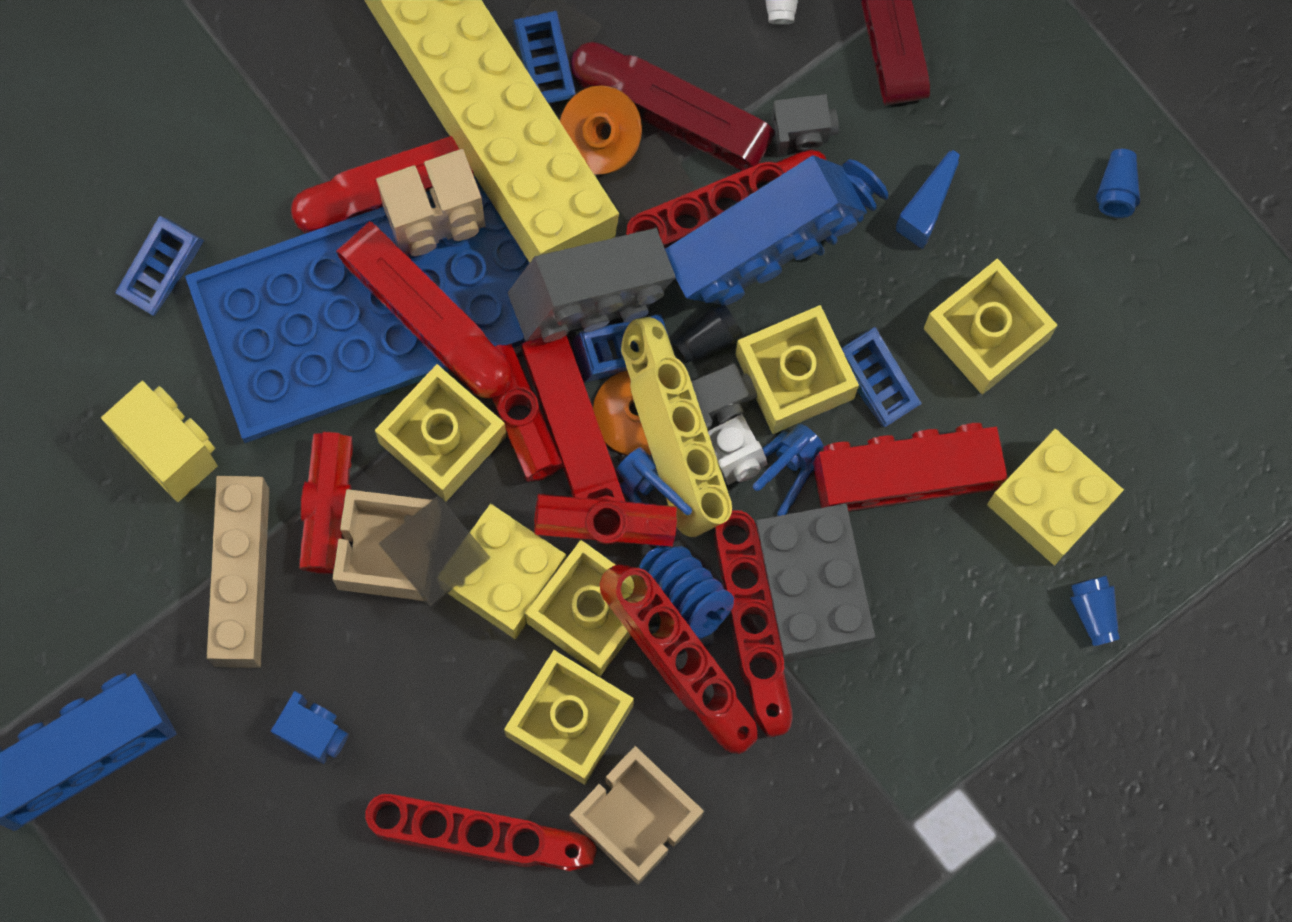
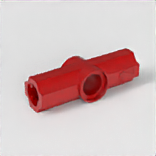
[492,344,563,482]
[299,432,353,574]
[534,494,677,547]

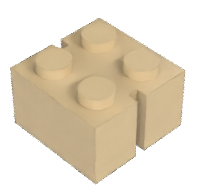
[376,149,486,256]
[332,489,442,601]
[570,746,704,885]

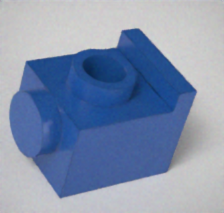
[271,691,349,764]

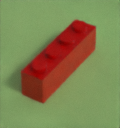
[813,423,1008,511]

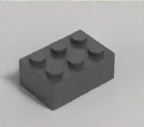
[507,228,676,342]
[755,503,875,663]

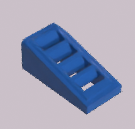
[512,11,576,104]
[896,150,960,249]
[115,216,204,316]
[571,314,667,383]
[840,327,922,427]

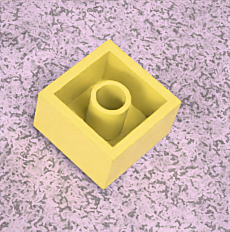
[923,258,1058,395]
[735,305,859,434]
[375,364,507,502]
[101,380,218,503]
[987,429,1124,566]
[437,503,567,639]
[525,540,634,677]
[504,650,634,785]

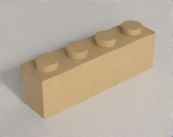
[207,476,270,668]

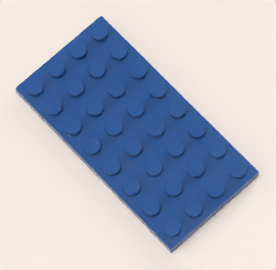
[185,176,530,443]

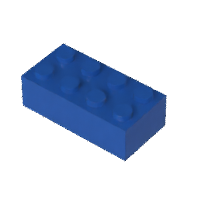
[665,155,867,306]
[0,673,177,831]

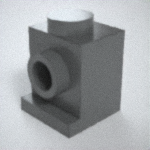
[771,94,839,157]
[691,363,757,431]

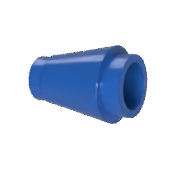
[1096,149,1140,218]
[1070,575,1120,646]

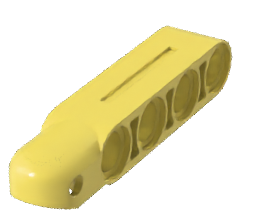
[621,317,732,537]

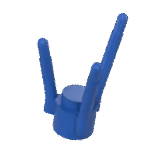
[723,423,824,516]
[616,447,692,547]

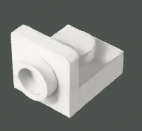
[708,414,768,485]

